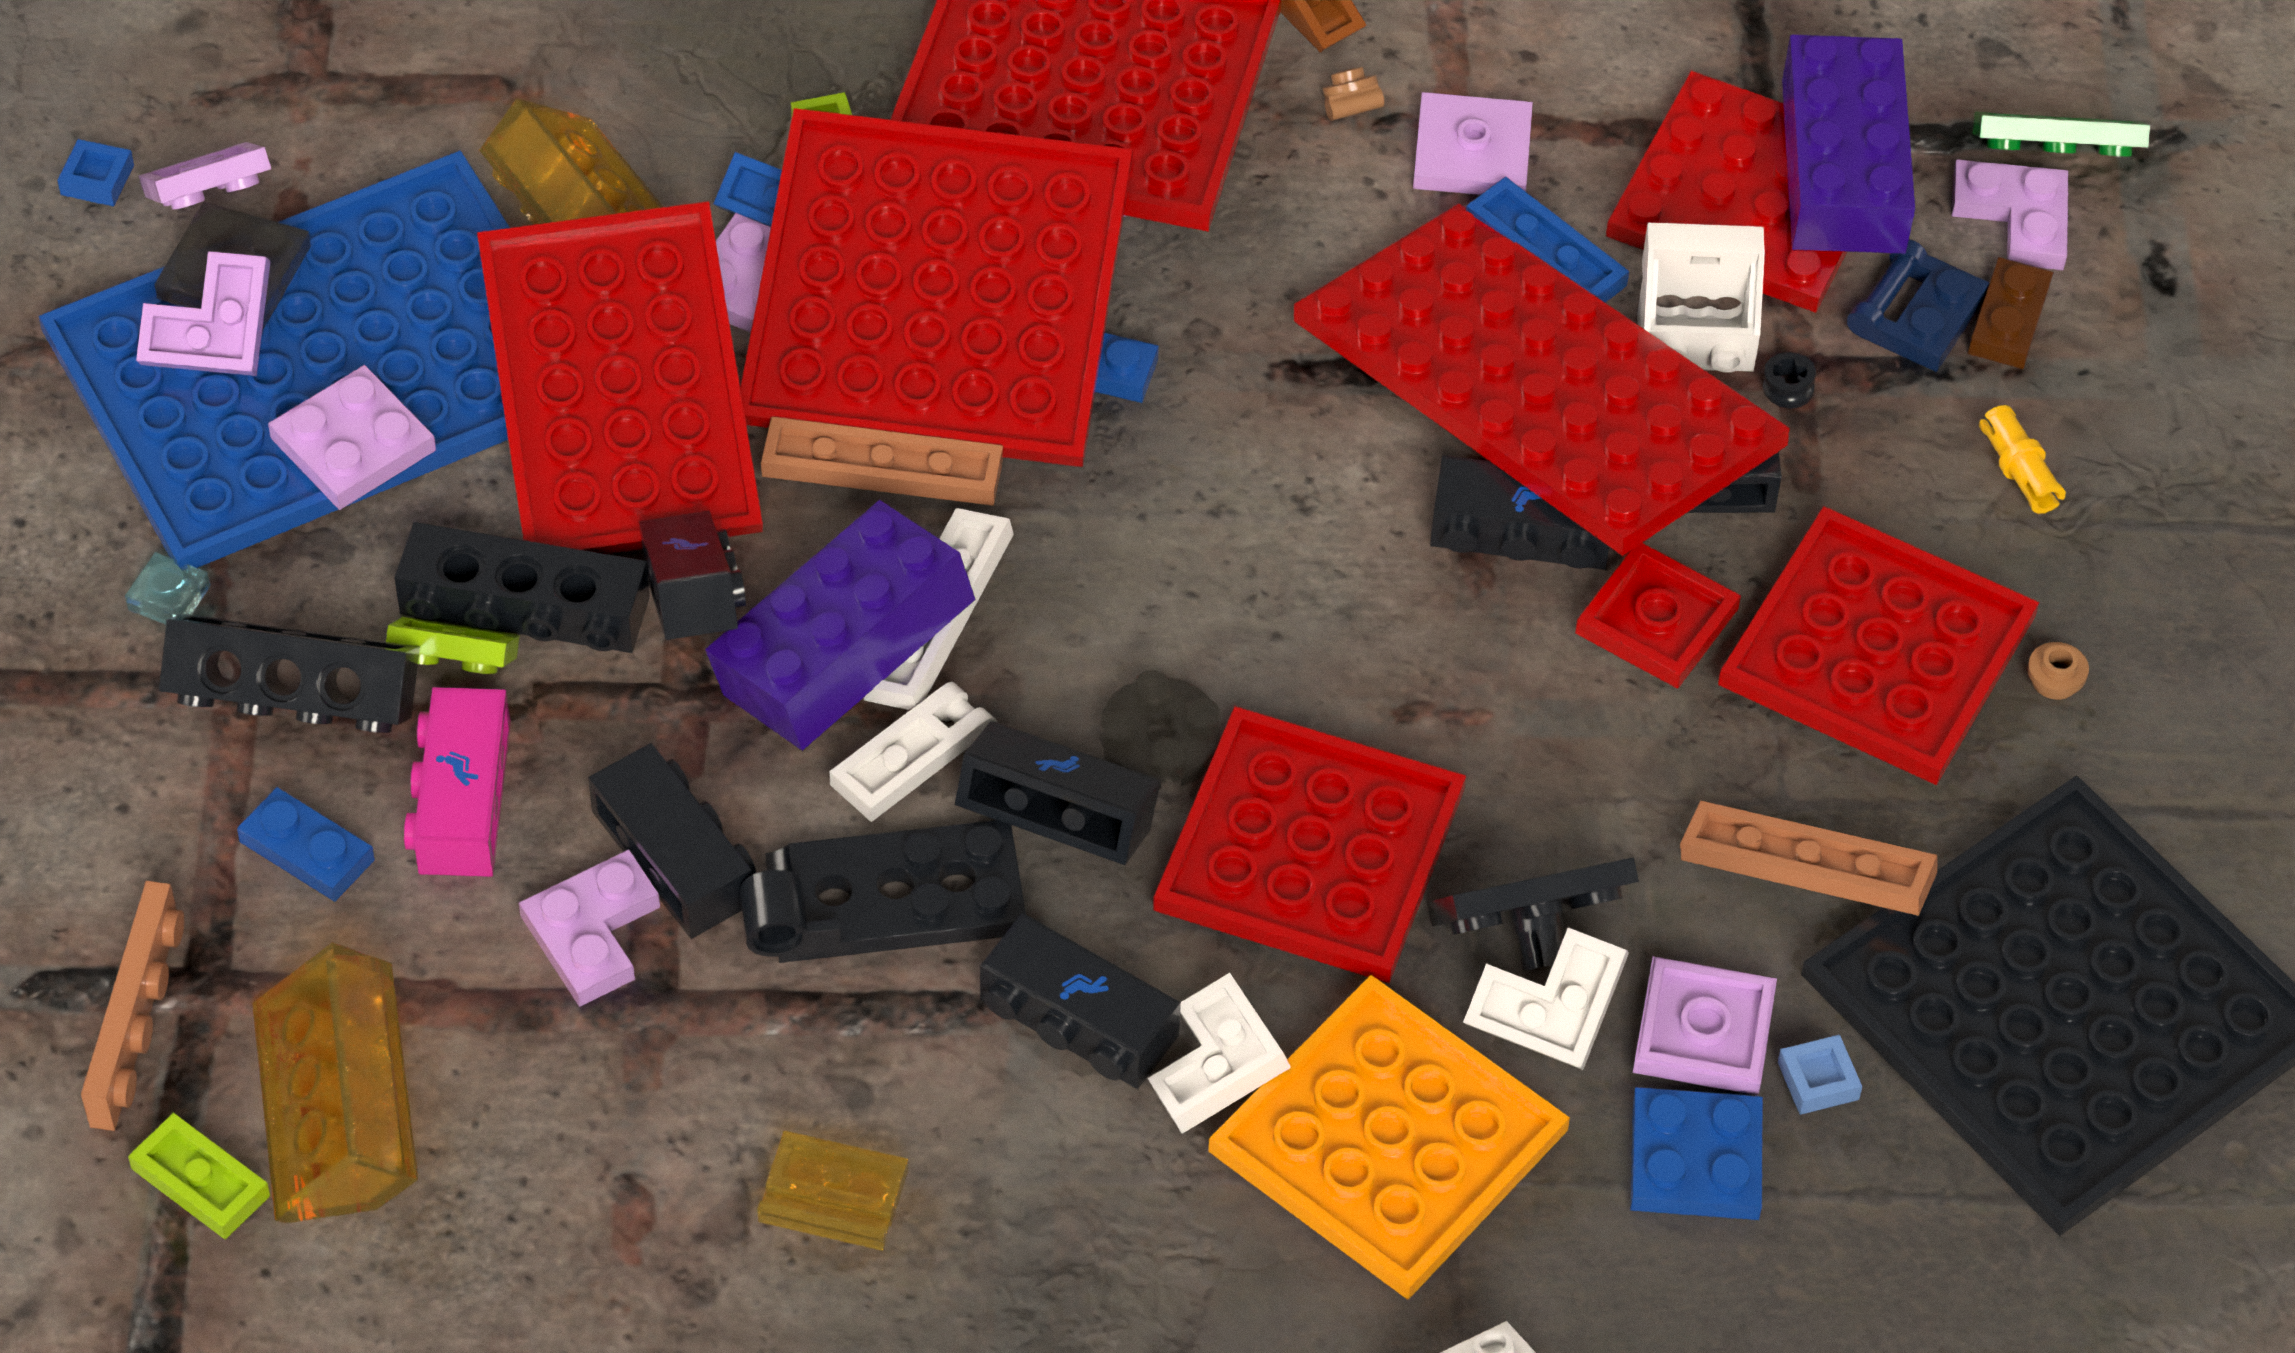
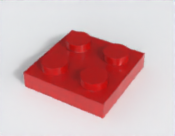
[1575,543,1741,689]

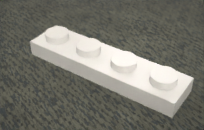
[864,508,1014,710]

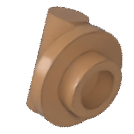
[1322,67,1384,121]

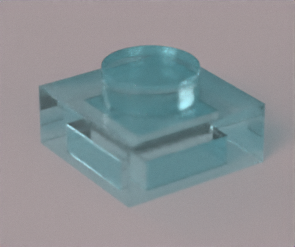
[125,552,210,624]

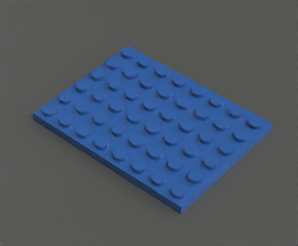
[39,150,510,575]

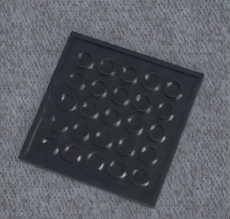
[1801,775,2295,1236]

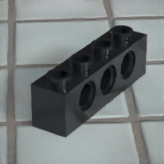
[394,522,650,653]
[159,613,420,733]

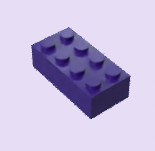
[1782,35,1915,254]
[705,500,976,751]

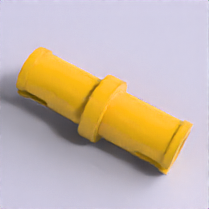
[1979,405,2066,514]

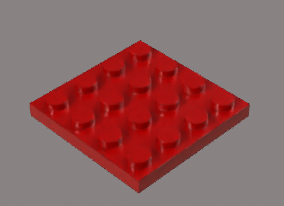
[1606,70,1847,313]
[1718,506,2039,785]
[1153,706,1466,984]

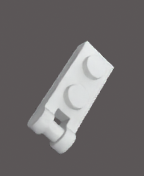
[829,682,997,822]

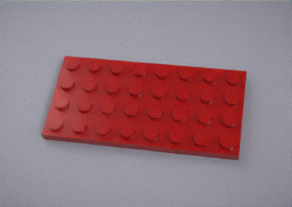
[1294,203,1790,556]

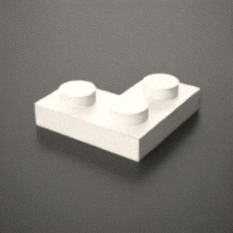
[1463,928,1629,1070]
[1148,973,1291,1134]

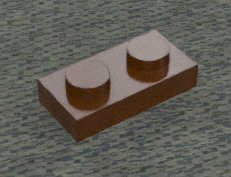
[1968,257,2054,369]

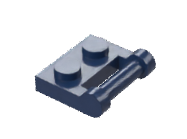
[1847,239,1990,372]

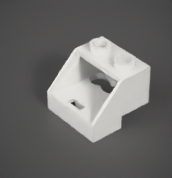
[1637,223,1765,372]

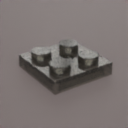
[154,201,311,329]

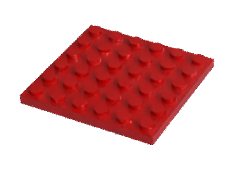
[890,0,1282,232]
[740,108,1133,467]

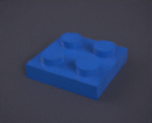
[1630,1087,1763,1220]

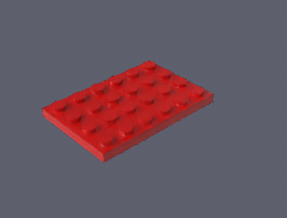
[477,201,763,554]

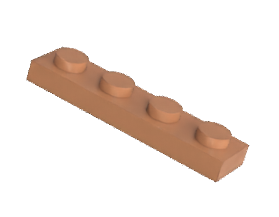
[761,417,1003,506]
[1680,801,1937,916]
[81,881,184,1131]

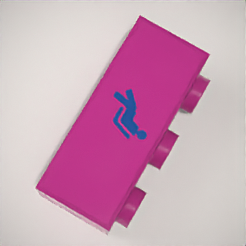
[404,687,511,877]

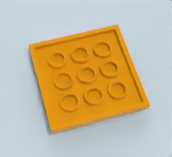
[1208,975,1570,1300]

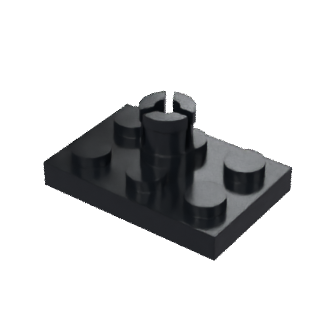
[1427,857,1639,971]

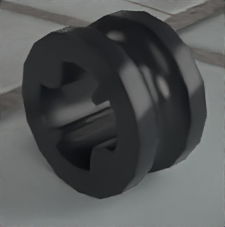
[1763,352,1816,409]

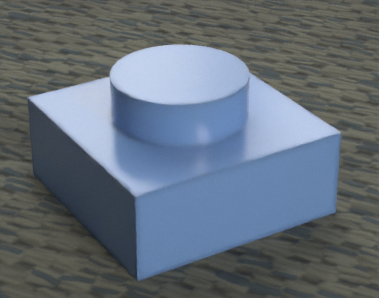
[1777,1035,1862,1115]

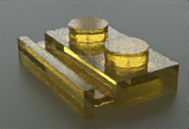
[757,1130,909,1251]

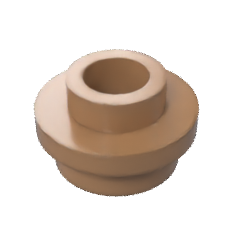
[2027,642,2089,700]

